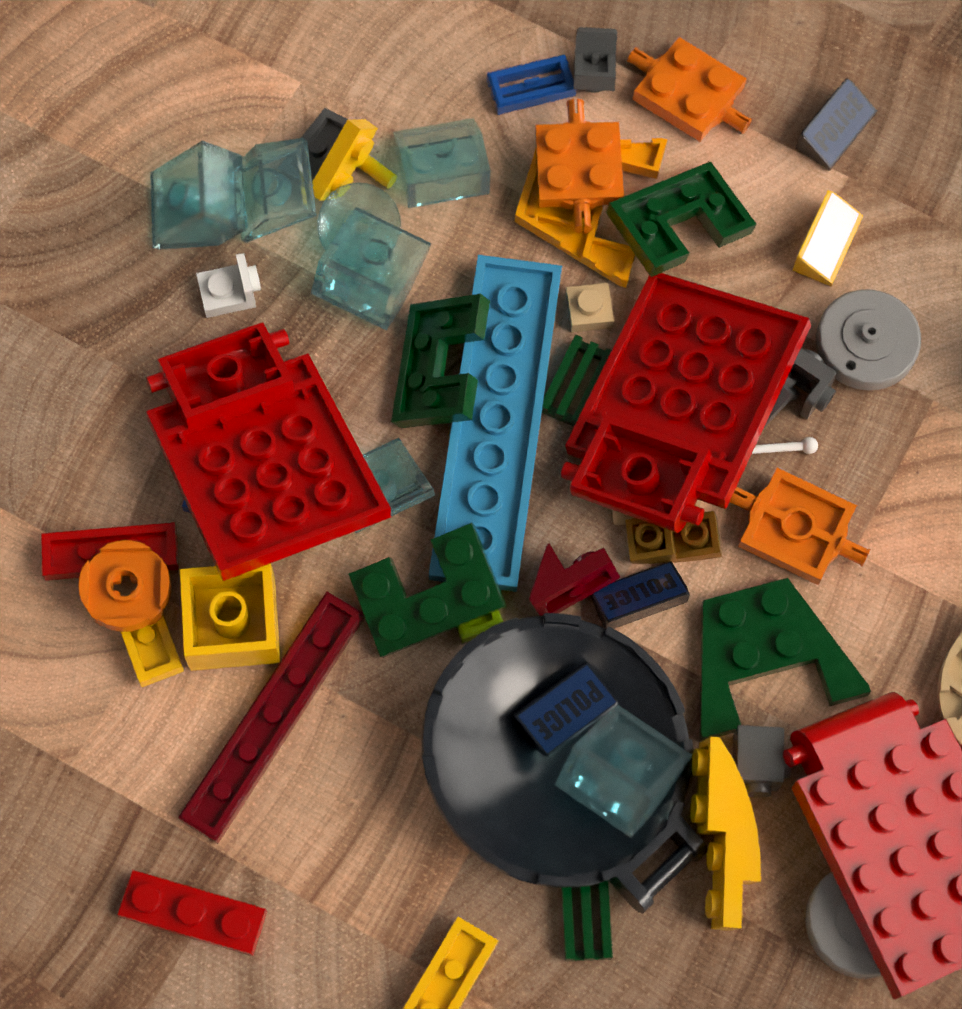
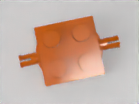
[627,37,752,142]
[535,98,624,234]
[730,468,871,585]

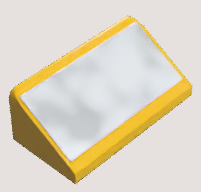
[792,190,863,286]

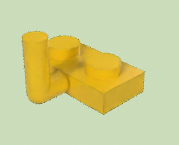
[307,119,397,201]

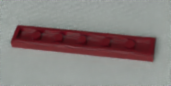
[178,591,365,844]

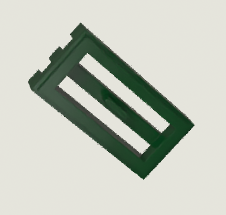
[542,334,612,427]
[561,881,613,962]

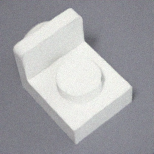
[196,253,261,318]

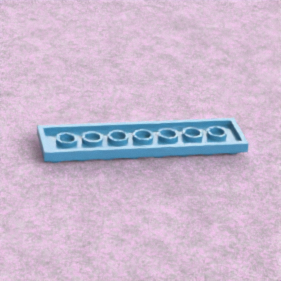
[429,255,562,592]

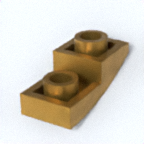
[625,511,722,564]

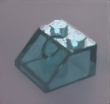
[393,118,490,208]
[150,140,246,250]
[311,207,431,331]
[555,705,692,838]

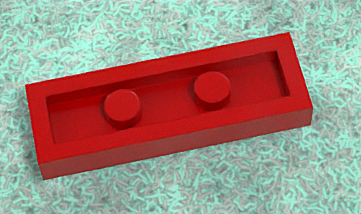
[41,522,179,581]
[117,870,267,957]

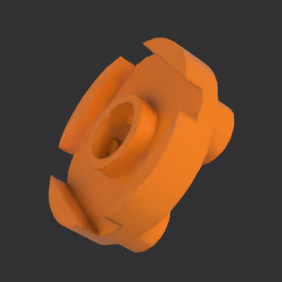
[78,540,172,632]

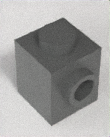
[733,725,792,798]

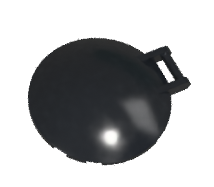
[422,613,708,914]

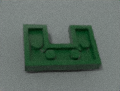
[605,161,757,277]
[391,294,490,428]
[348,523,507,658]

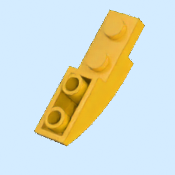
[690,737,761,931]

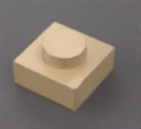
[566,283,614,333]

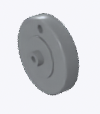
[816,289,921,390]
[805,872,882,979]

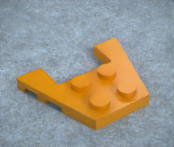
[515,138,668,288]

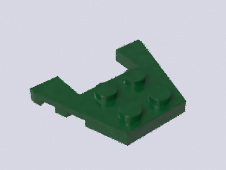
[699,578,871,742]

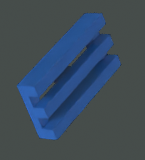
[486,54,577,115]

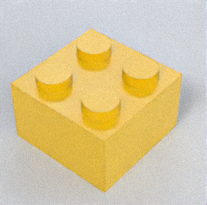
[180,563,280,671]

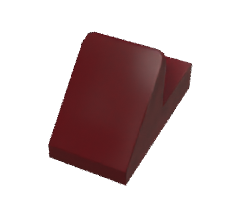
[529,543,621,616]

